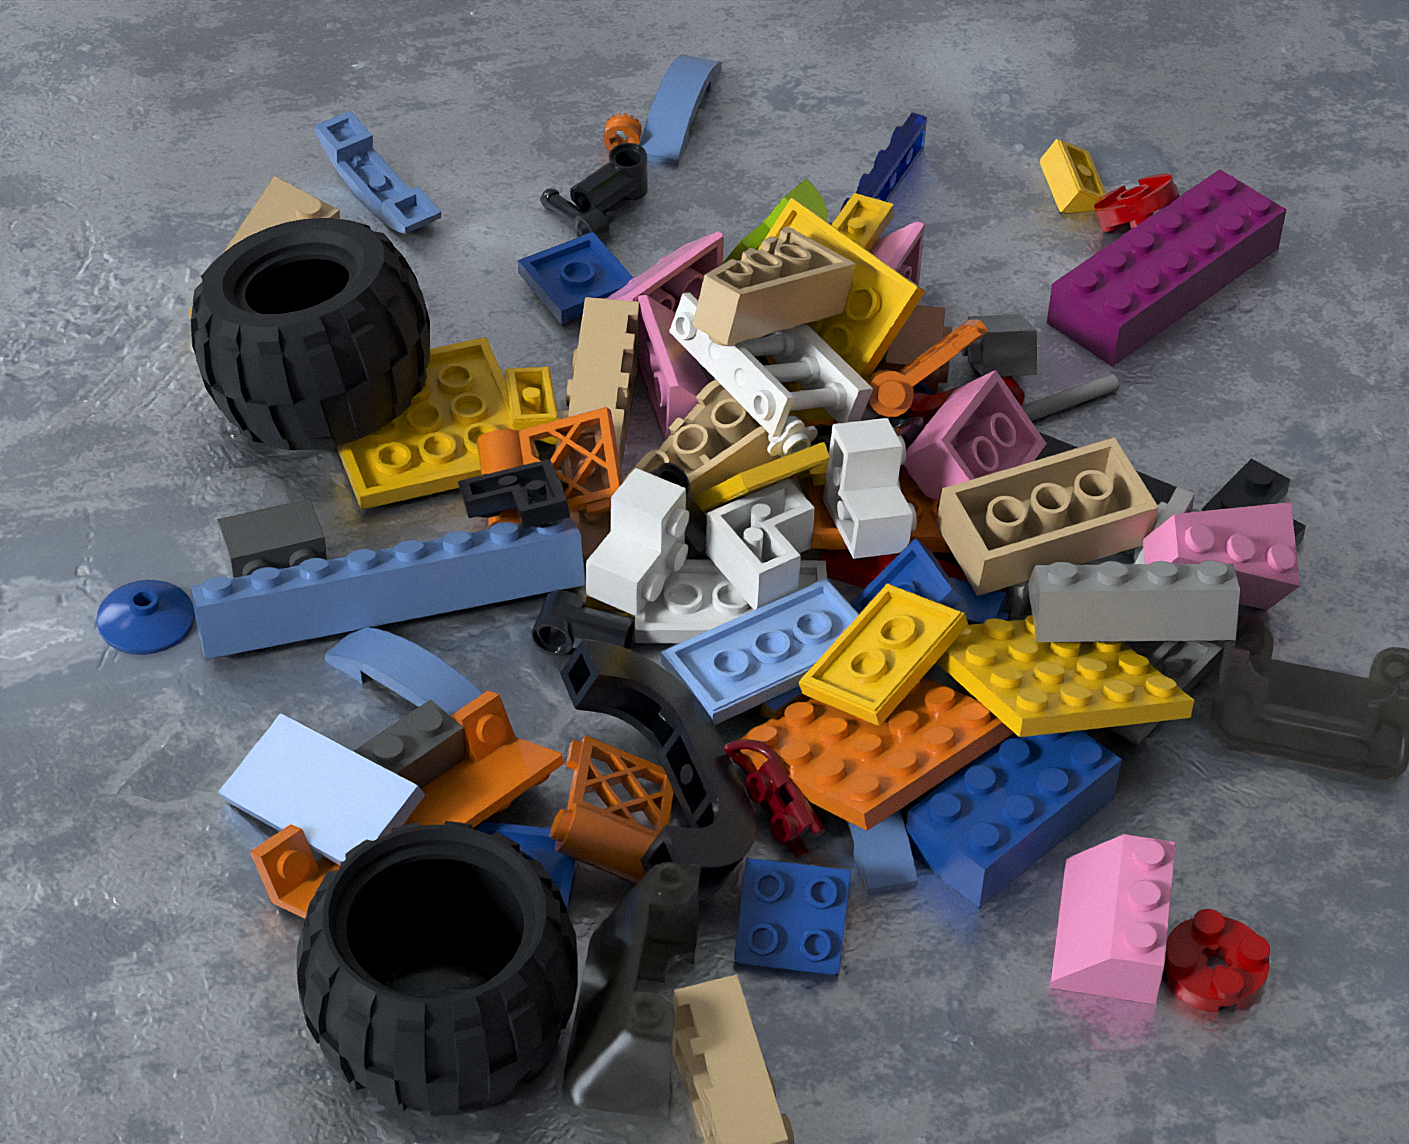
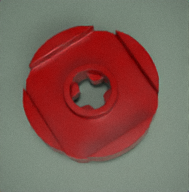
[1094,173,1180,232]
[1164,909,1270,1012]

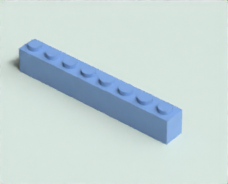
[190,516,586,659]

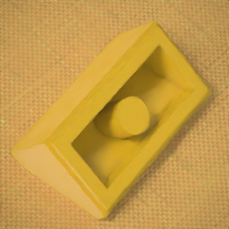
[1040,139,1107,213]
[505,366,559,445]

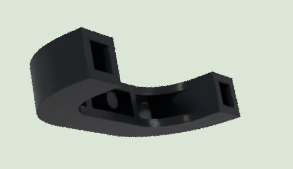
[560,639,756,902]

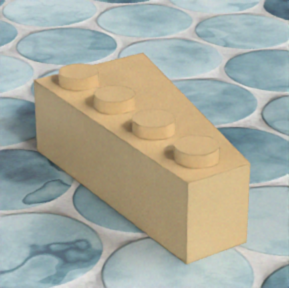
[692,226,856,346]
[555,297,639,489]

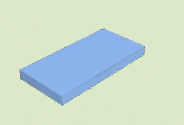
[661,578,859,725]
[218,713,425,865]

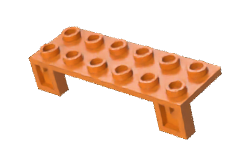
[250,690,565,919]

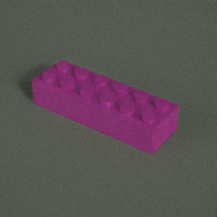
[1047,169,1287,367]

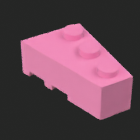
[1143,502,1300,610]

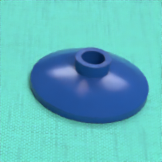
[97,580,195,655]

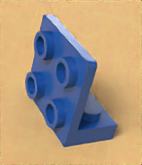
[734,858,851,976]

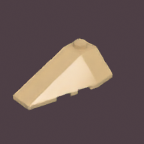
[622,379,791,498]

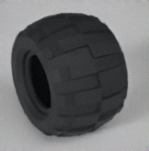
[191,218,430,450]
[297,821,578,1116]

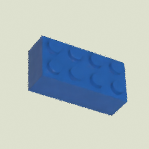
[906,730,1122,908]

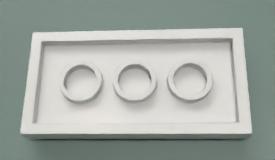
[635,560,827,643]

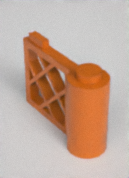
[865,320,988,417]
[477,407,623,529]
[550,735,674,890]

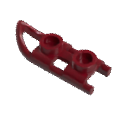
[724,739,826,860]

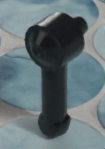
[540,188,616,240]

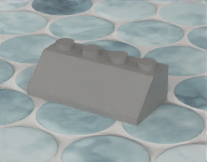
[1028,561,1240,642]

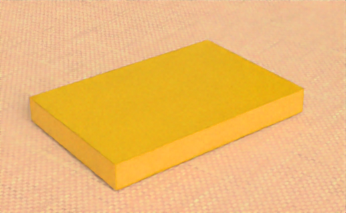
[692,442,830,513]
[798,583,968,726]

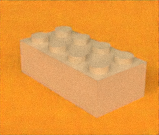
[936,437,1159,596]

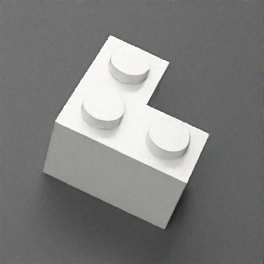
[823,418,917,559]
[586,468,689,616]
[706,478,815,610]

